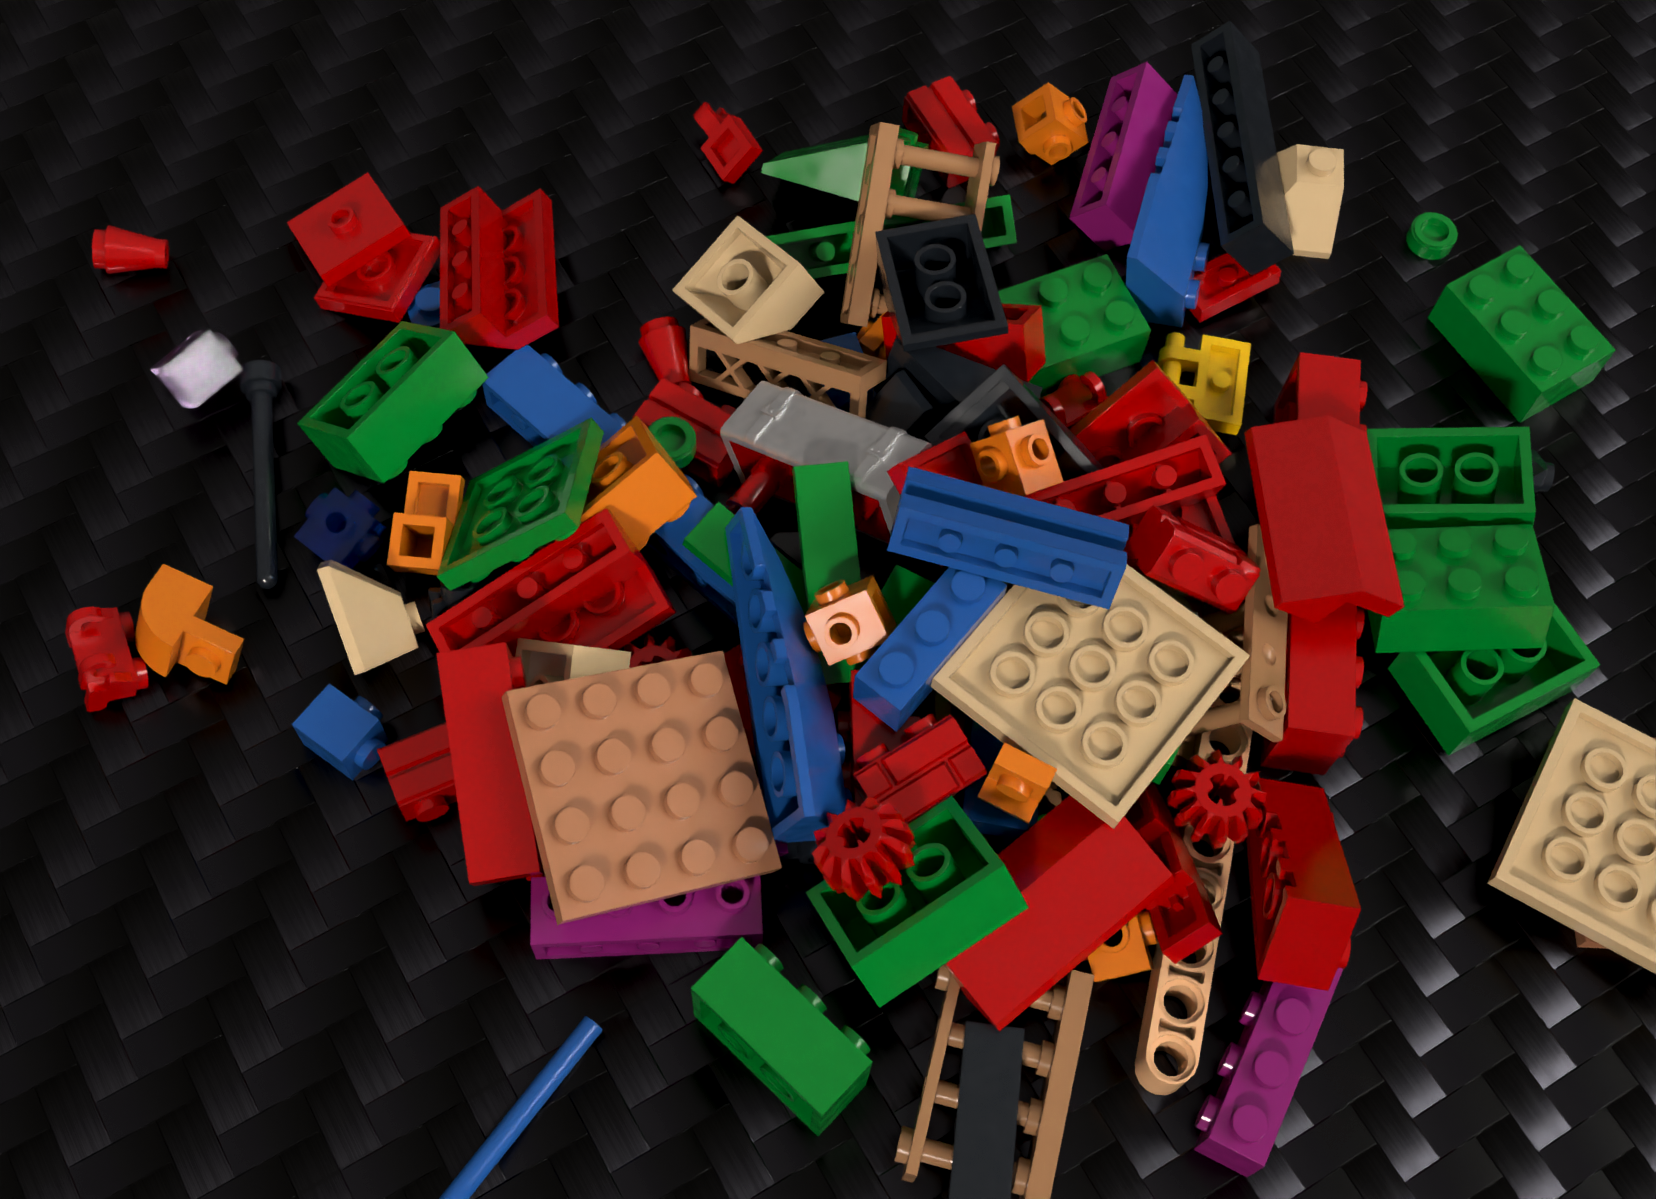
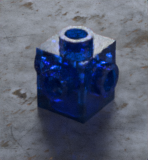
[294,487,386,569]

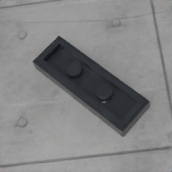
[947,1021,1025,1199]

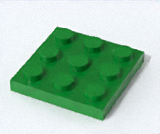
[436,417,604,591]

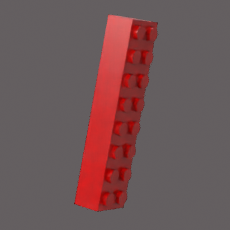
[1261,352,1368,775]

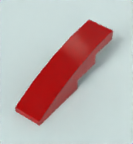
[1125,781,1223,964]

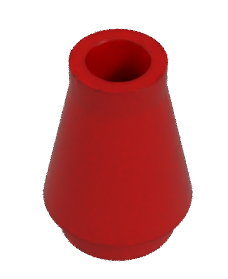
[92,225,169,274]
[638,316,691,385]

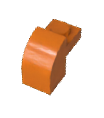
[387,471,465,575]
[135,564,244,685]
[977,742,1057,824]

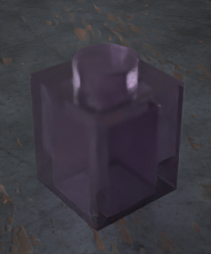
[150,330,243,408]

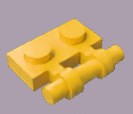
[1158,332,1251,435]

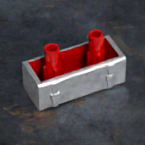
[720,381,932,544]

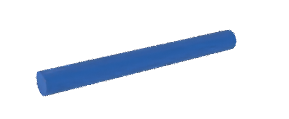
[439,1016,603,1199]

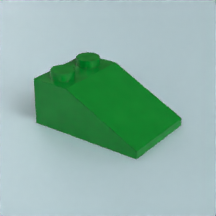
[761,128,929,201]

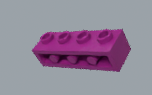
[1069,62,1178,252]
[530,876,763,960]
[1193,968,1343,1177]

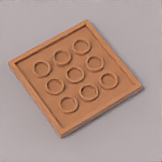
[501,651,782,925]

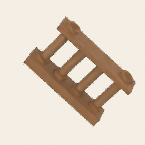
[839,122,1000,327]
[1172,524,1288,767]
[894,965,1095,1199]

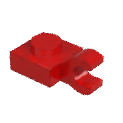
[693,102,763,184]

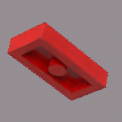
[1189,253,1281,322]

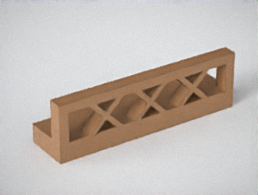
[689,318,887,418]

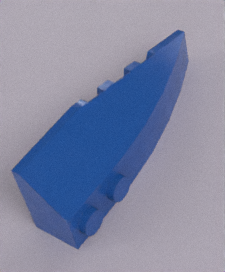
[1126,75,1210,327]
[725,507,853,843]

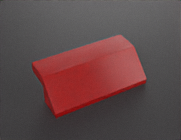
[440,185,559,350]
[1070,360,1231,468]
[1244,415,1405,623]
[1023,434,1235,574]
[426,508,677,657]
[944,795,1176,1032]

